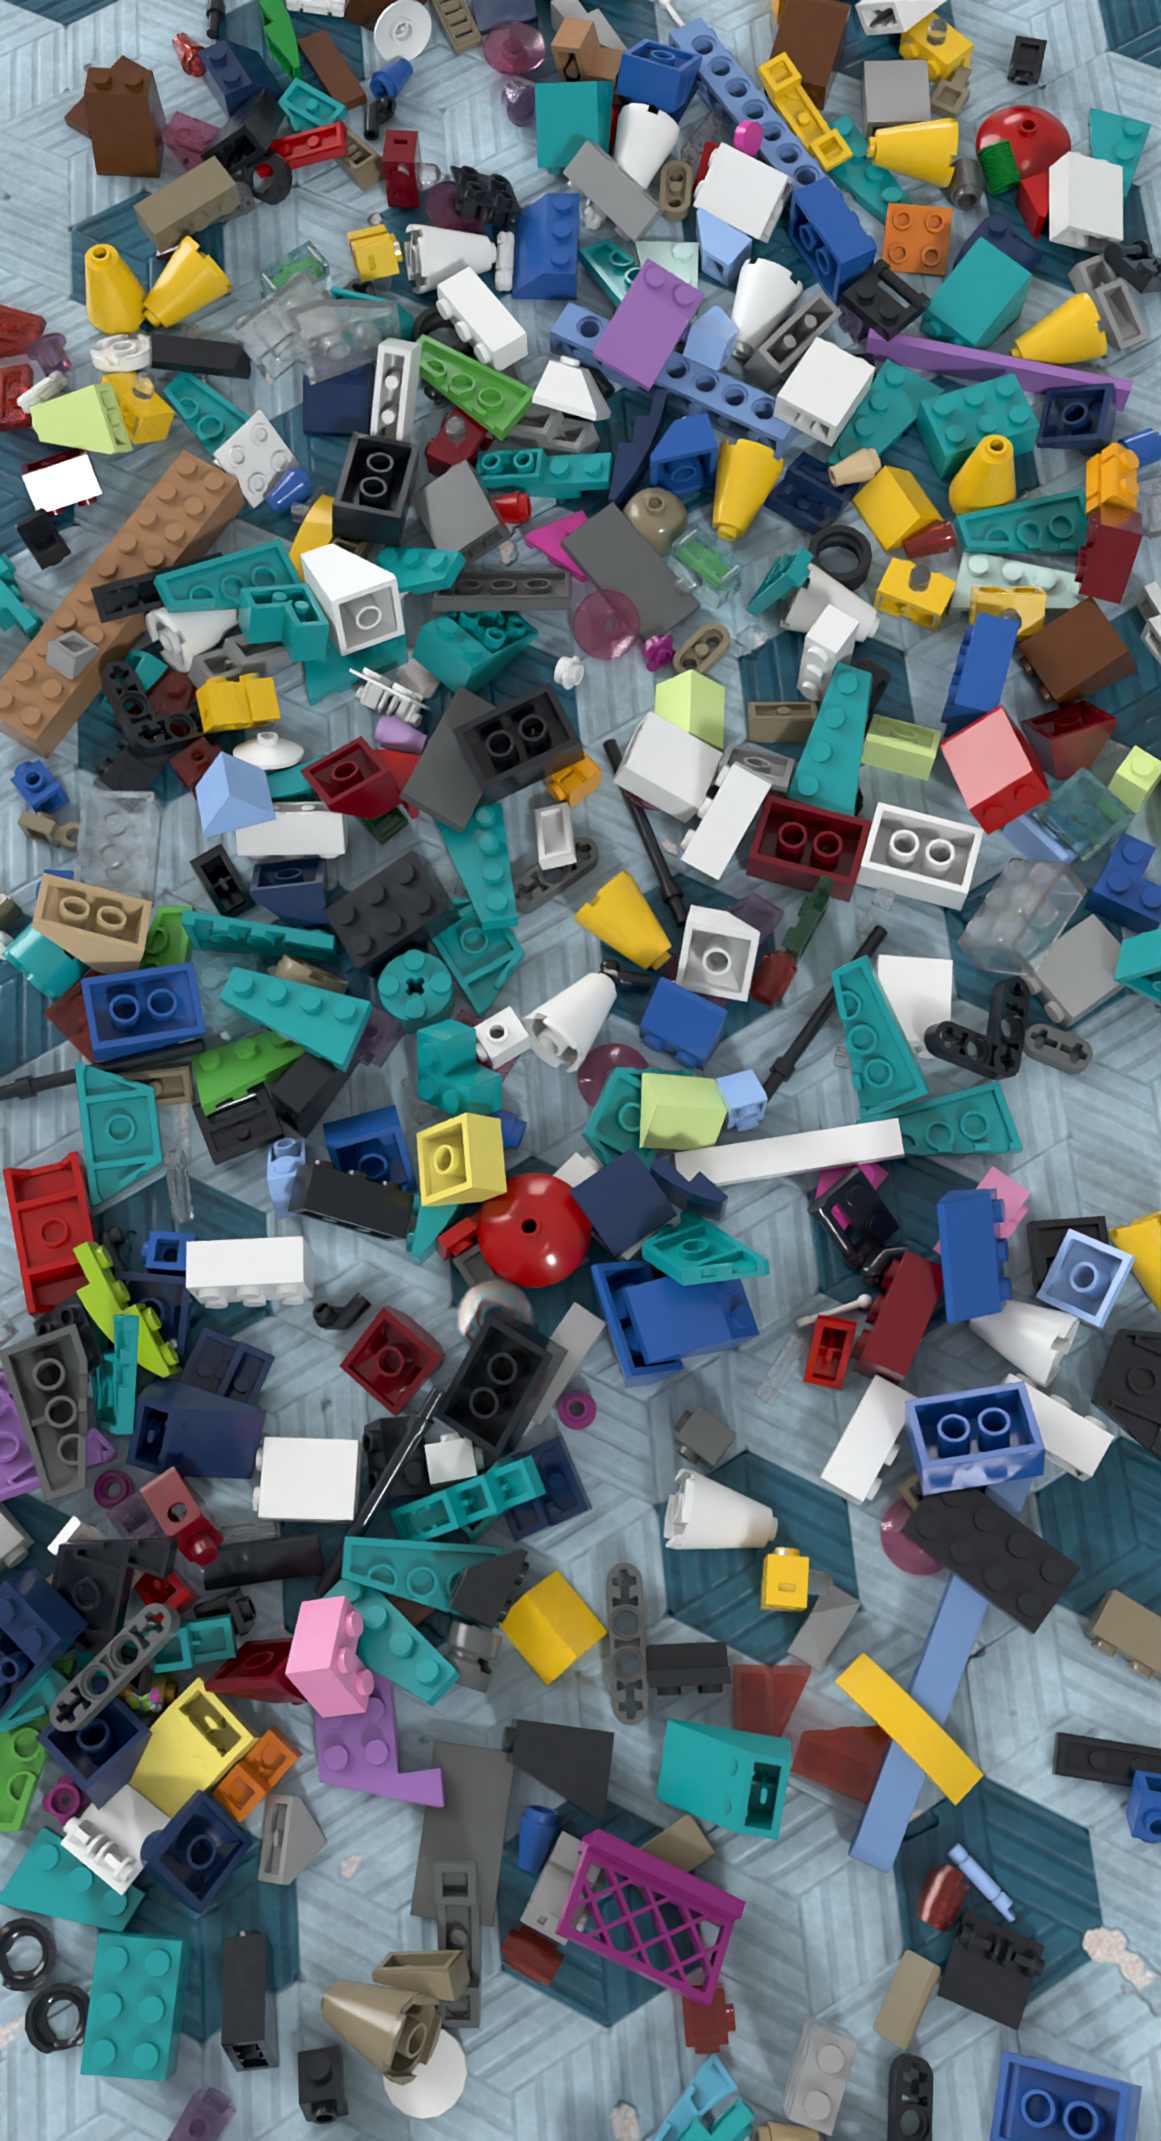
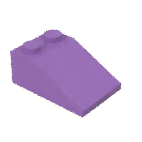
[592,258,705,392]

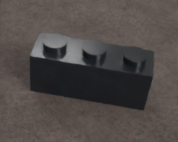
[287,1160,415,1241]

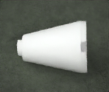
[613,103,680,190]
[404,224,497,294]
[731,258,803,359]
[779,563,880,642]
[146,606,239,674]
[521,973,617,1073]
[968,1300,1080,1388]
[664,1468,778,1550]

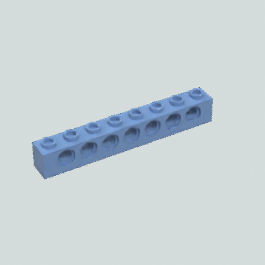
[669,17,837,213]
[550,302,799,460]

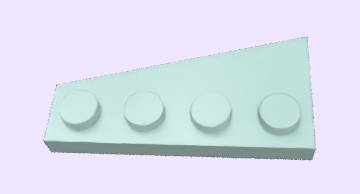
[634,241,699,354]
[948,553,1095,616]

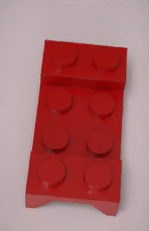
[3,1151,97,1320]

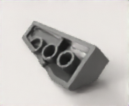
[0,1324,88,1502]

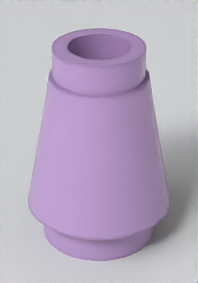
[374,715,428,755]

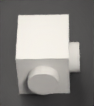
[474,1006,531,1070]
[424,1432,485,1489]

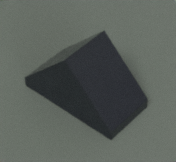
[189,843,256,918]

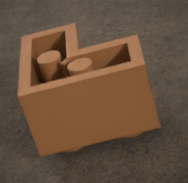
[550,17,626,104]

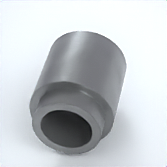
[949,158,983,210]

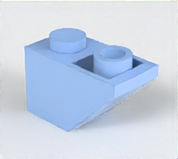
[695,207,752,287]
[682,305,739,371]
[716,1069,768,1132]
[267,1138,309,1219]

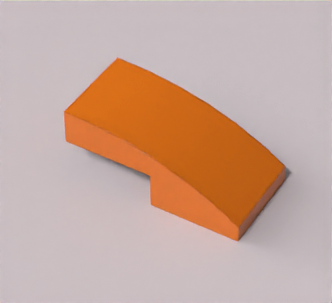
[211,1725,303,1823]

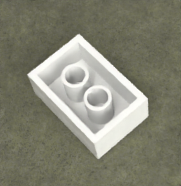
[856,802,984,911]
[186,1236,314,1309]

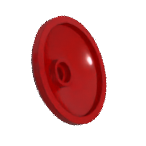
[975,105,1071,186]
[477,1173,592,1288]

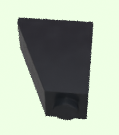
[200,87,286,176]
[270,1044,361,1139]
[501,1718,615,1819]
[221,1930,279,2072]

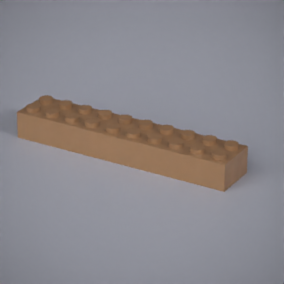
[0,450,245,759]

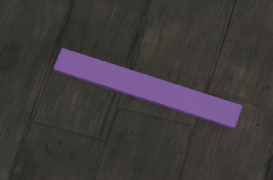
[865,328,1132,411]

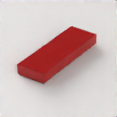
[256,121,348,179]

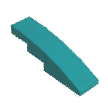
[389,1455,546,1541]

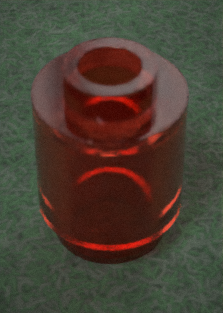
[749,950,798,1007]
[915,1862,970,1933]
[499,1924,565,1986]

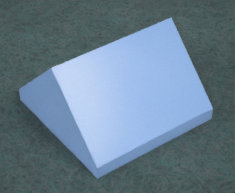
[195,751,276,838]
[1002,801,1092,882]
[1036,1229,1136,1328]

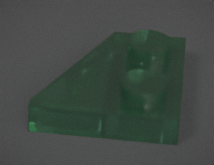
[781,875,835,967]

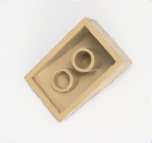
[31,872,152,975]

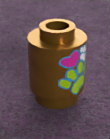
[117,1672,179,1714]

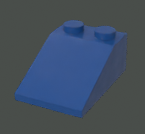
[81,962,206,1062]
[621,1276,760,1365]
[990,2050,1142,2141]

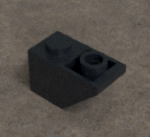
[445,1548,529,1628]

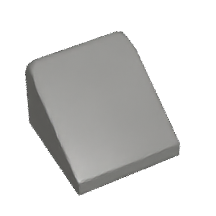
[46,630,99,680]

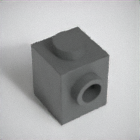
[673,1405,737,1470]

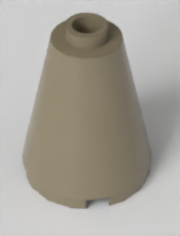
[321,1979,442,2086]

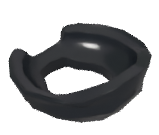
[245,152,293,205]
[0,1917,57,1992]
[25,1983,90,2054]

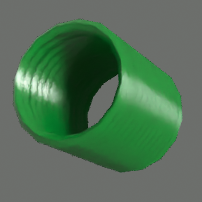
[977,139,1022,195]

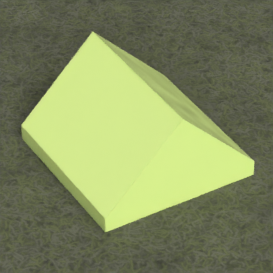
[655,669,725,753]
[861,714,942,781]
[640,1073,727,1151]

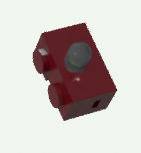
[382,129,441,209]
[424,405,495,477]

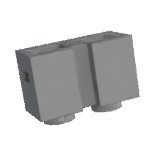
[520,1831,606,1945]

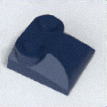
[952,215,1043,272]
[1036,383,1116,457]
[108,1271,196,1355]
[140,1789,253,1914]

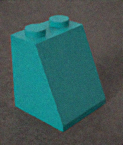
[534,81,613,175]
[920,237,1032,351]

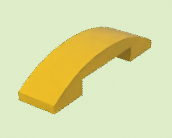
[758,52,853,173]
[289,494,335,583]
[834,1652,983,1806]

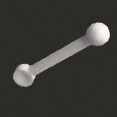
[658,0,686,27]
[796,1294,873,1329]

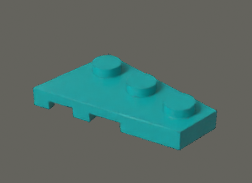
[1088,107,1151,206]
[374,545,467,595]
[745,547,814,617]
[304,634,409,706]
[0,1826,148,1933]

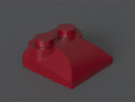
[339,1305,446,1417]

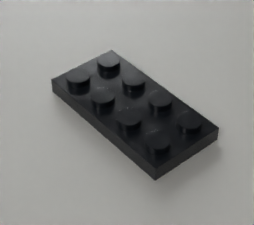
[899,1487,1080,1635]

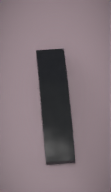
[90,552,223,623]

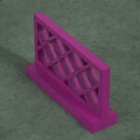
[555,1829,746,2007]

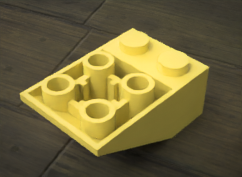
[128,1677,262,1819]

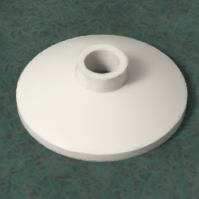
[374,0,432,63]
[233,732,304,770]

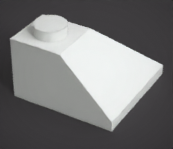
[532,355,611,421]
[676,905,760,1002]

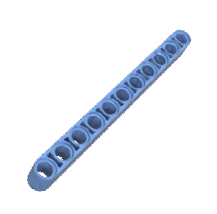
[848,1477,1034,1873]

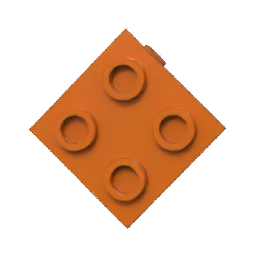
[882,203,953,276]

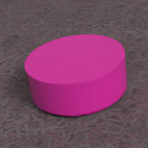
[734,120,762,156]

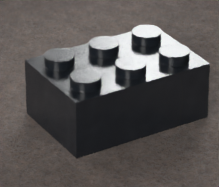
[332,432,420,547]
[453,683,585,805]
[324,850,462,978]
[434,1311,568,1458]

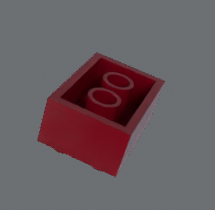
[1074,503,1143,604]
[746,794,872,903]
[850,1251,944,1386]

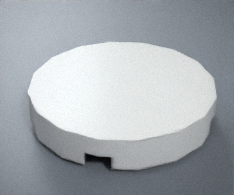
[90,334,150,372]
[383,2027,468,2119]

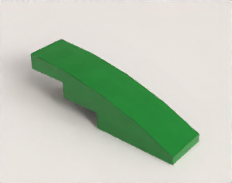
[258,0,303,82]

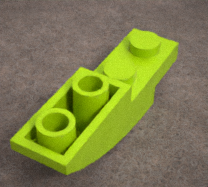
[73,1242,179,1378]

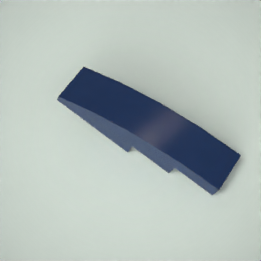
[608,388,668,511]

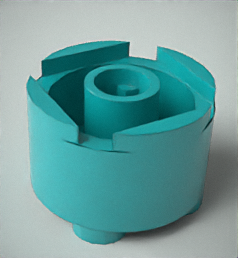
[2,922,91,1002]
[378,949,455,1035]

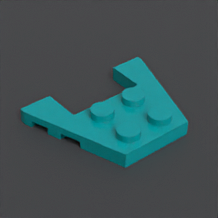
[88,1313,139,1435]

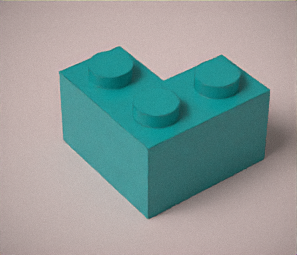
[238,583,330,662]
[417,1018,502,1117]

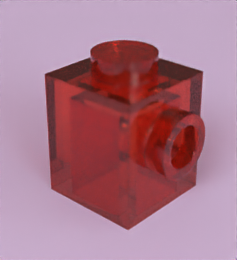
[169,736,224,800]
[681,1983,736,2054]

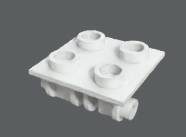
[212,410,300,508]
[349,667,431,728]
[60,1783,171,1896]

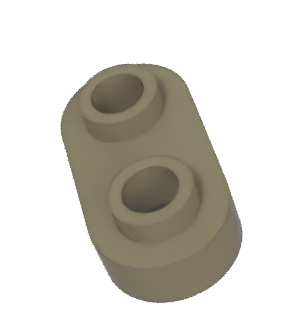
[659,160,693,221]
[673,623,730,676]

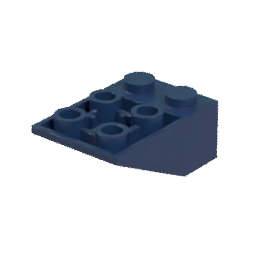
[126,1375,267,1479]
[0,1567,88,1720]

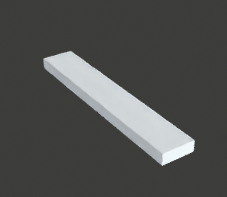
[674,1118,904,1186]

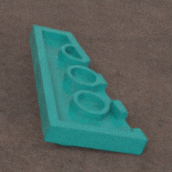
[578,239,698,315]
[825,359,945,467]
[219,966,373,1072]

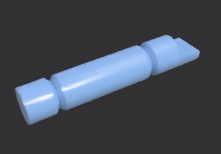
[947,1843,1015,1923]

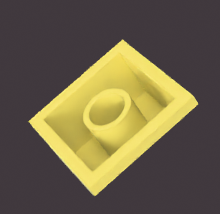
[416,1113,507,1207]

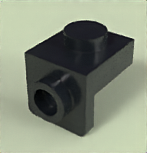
[1007,35,1047,86]
[15,510,71,570]
[193,1587,257,1636]
[298,2045,348,2124]

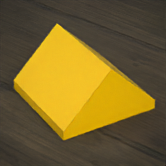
[852,465,945,554]
[499,1570,609,1686]

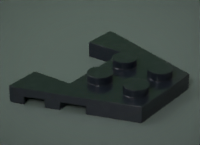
[1090,1329,1161,1462]
[52,1538,179,1697]

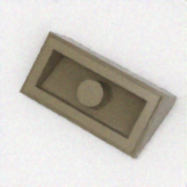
[747,702,818,743]
[116,1061,195,1106]
[636,1813,715,1898]
[873,1950,941,2051]

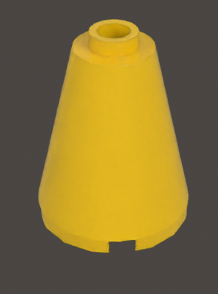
[867,118,959,188]
[143,236,233,329]
[85,244,148,337]
[1009,292,1107,366]
[949,435,1016,515]
[712,439,784,541]
[573,870,672,971]
[1108,1211,1161,1313]

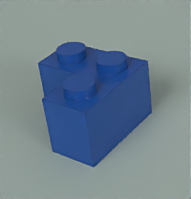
[1084,832,1161,934]

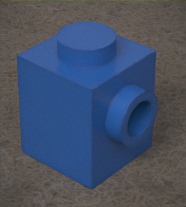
[1126,1770,1161,1844]

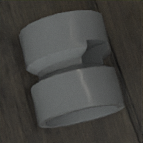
[443,1621,503,1693]

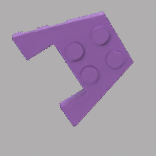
[0,1371,117,1502]
[314,1641,447,1808]

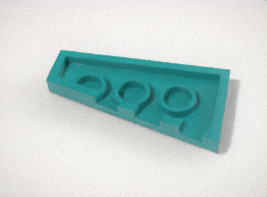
[826,114,913,226]
[162,372,251,473]
[953,488,1089,555]
[153,539,302,613]
[786,662,873,817]
[432,802,518,930]
[181,909,339,962]
[831,955,931,1119]
[855,1080,1023,1157]
[341,1536,505,1629]
[322,1578,461,1706]

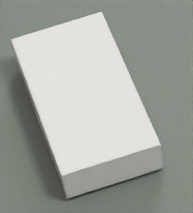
[534,802,577,870]

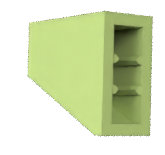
[29,383,133,454]
[1096,745,1161,829]

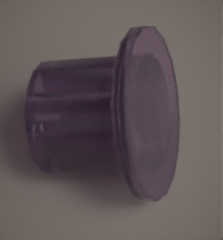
[501,81,536,127]
[26,333,72,377]

